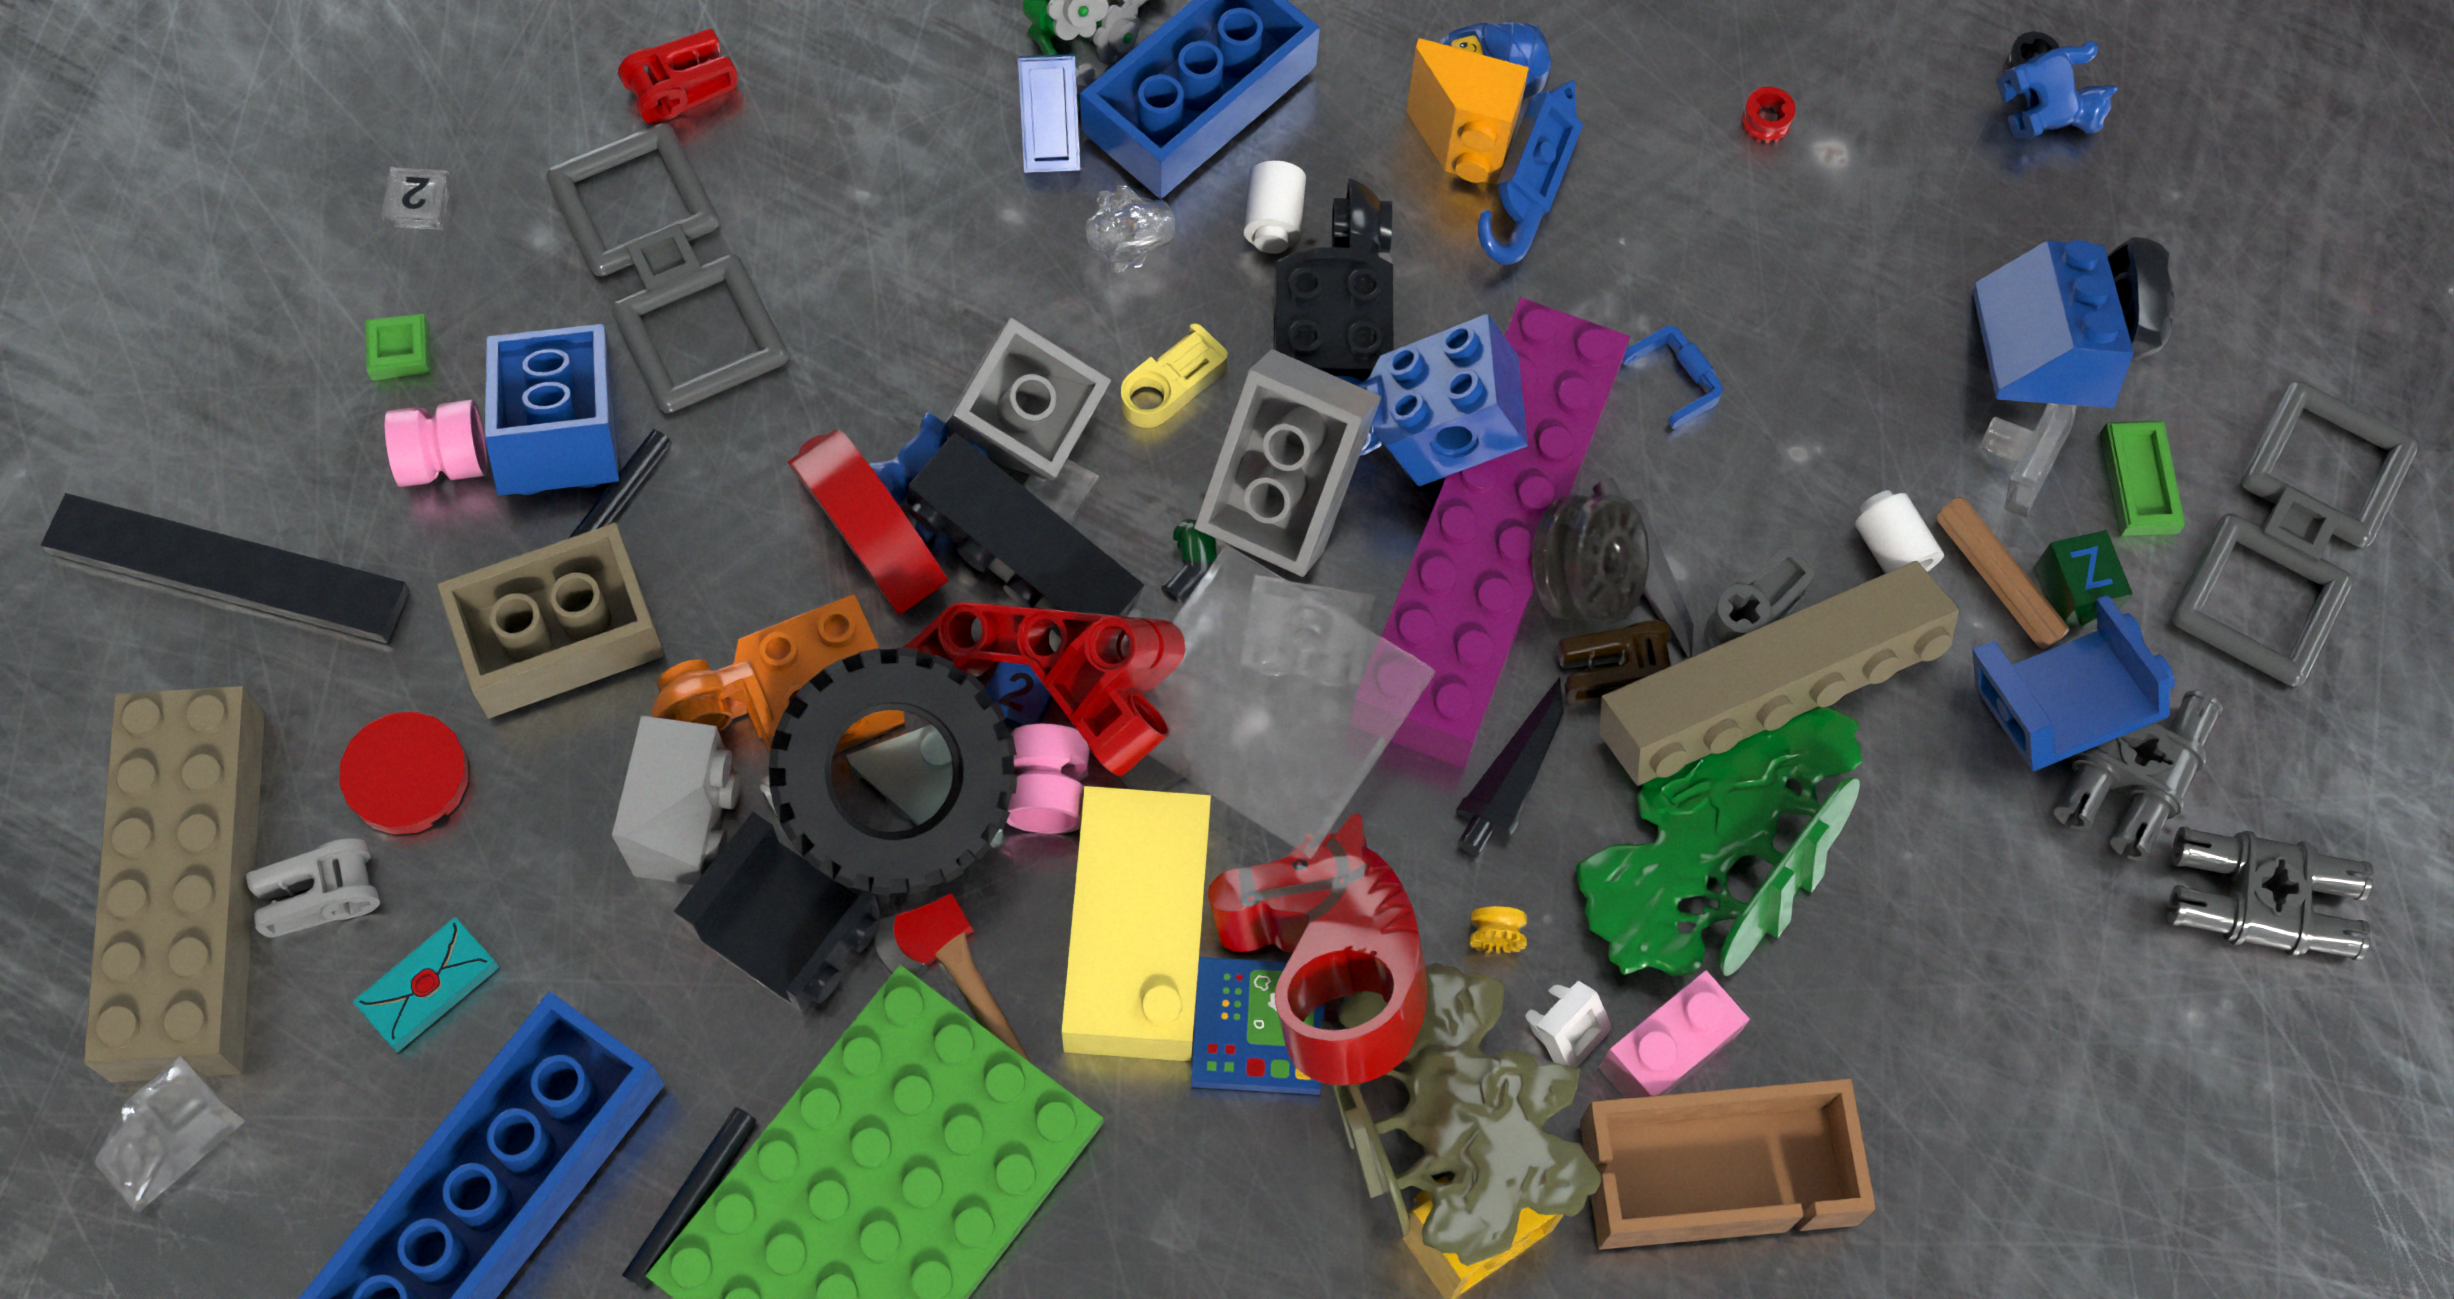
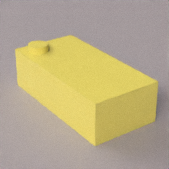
[1061,786,1211,1062]

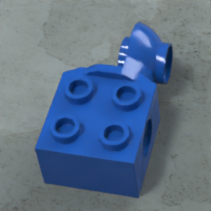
[1336,313,1528,486]

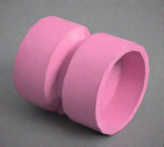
[384,399,488,488]
[1006,724,1090,834]

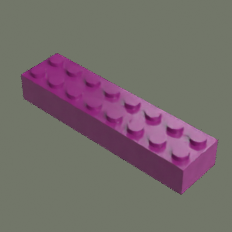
[1351,297,1631,769]

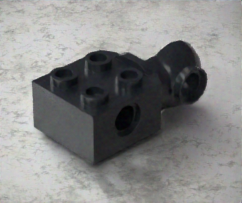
[1273,178,1394,382]

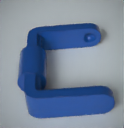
[1622,326,1723,429]

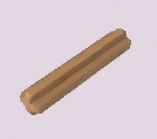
[1937,497,2069,650]

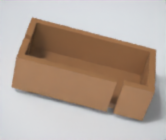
[1580,1078,1876,1250]

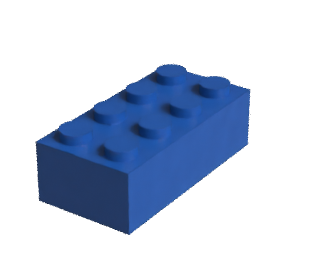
[1080,0,1320,199]

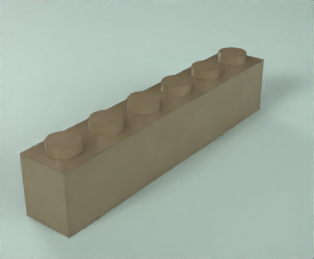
[1599,561,1959,786]

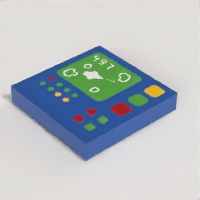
[1191,957,1324,1095]

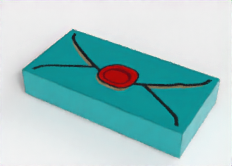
[352,917,500,1053]

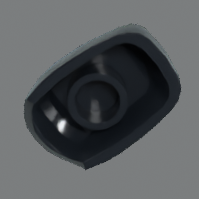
[2107,237,2175,361]

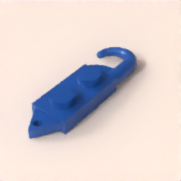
[1478,80,1583,265]

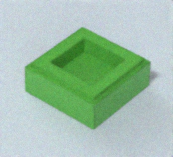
[365,313,431,381]

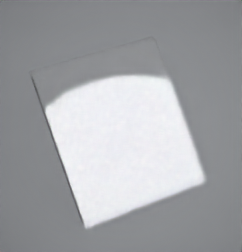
[1144,544,1436,859]

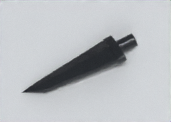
[1456,677,1564,855]

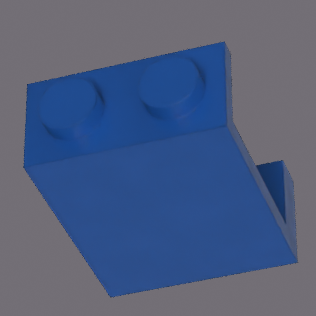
[1972,595,2175,772]

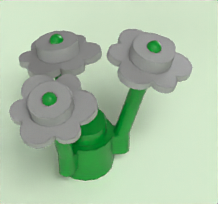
[1022,0,1141,111]

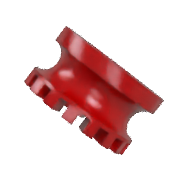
[1741,86,1796,144]

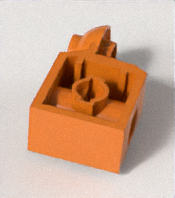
[651,594,905,755]

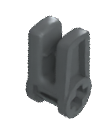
[1705,547,1816,648]

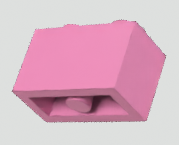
[1599,970,1750,1099]

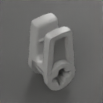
[246,838,380,938]

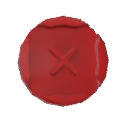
[339,711,468,835]

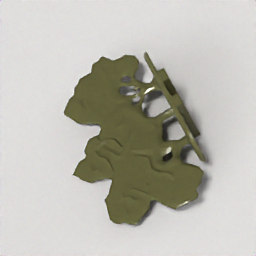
[1320,962,1601,1266]

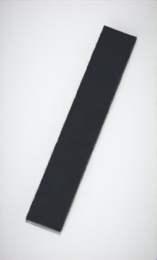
[41,493,410,644]

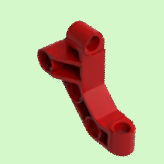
[902,602,1186,776]

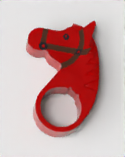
[1208,813,1428,1085]

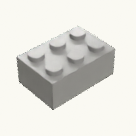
[1194,349,1382,577]

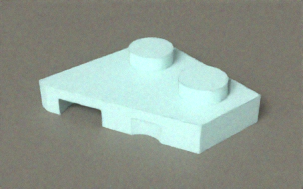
[846,725,1002,833]

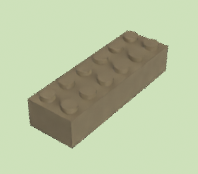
[84,686,265,1083]

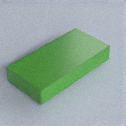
[2100,421,2185,536]

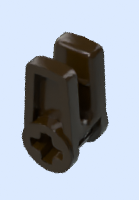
[1557,620,1672,704]

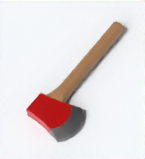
[875,893,1032,1063]

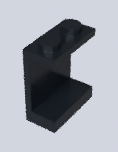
[673,812,880,1014]

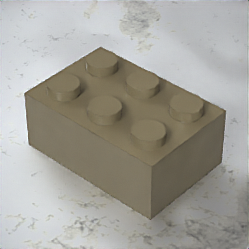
[437,522,665,719]

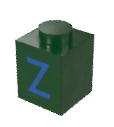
[2033,530,2133,631]

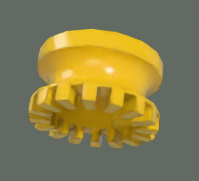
[1469,906,1527,954]

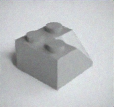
[612,715,740,885]

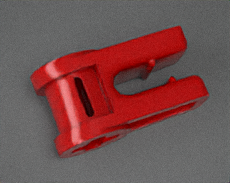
[617,29,738,124]

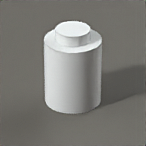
[1244,161,1306,253]
[1855,490,1944,574]

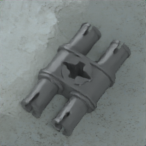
[2053,690,2223,861]
[2167,826,2374,961]

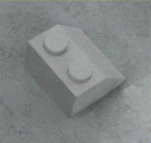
[944,317,1112,480]

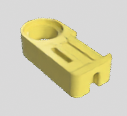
[1121,324,1228,428]

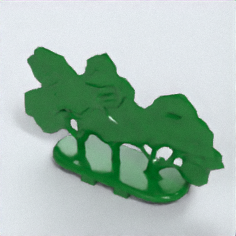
[1576,706,1863,977]

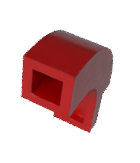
[787,429,949,615]

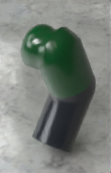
[1161,519,1218,607]

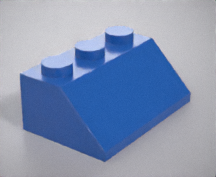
[1973,240,2134,408]

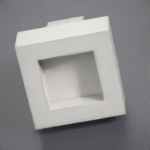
[1526,981,1613,1068]

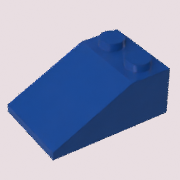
[485,324,619,496]

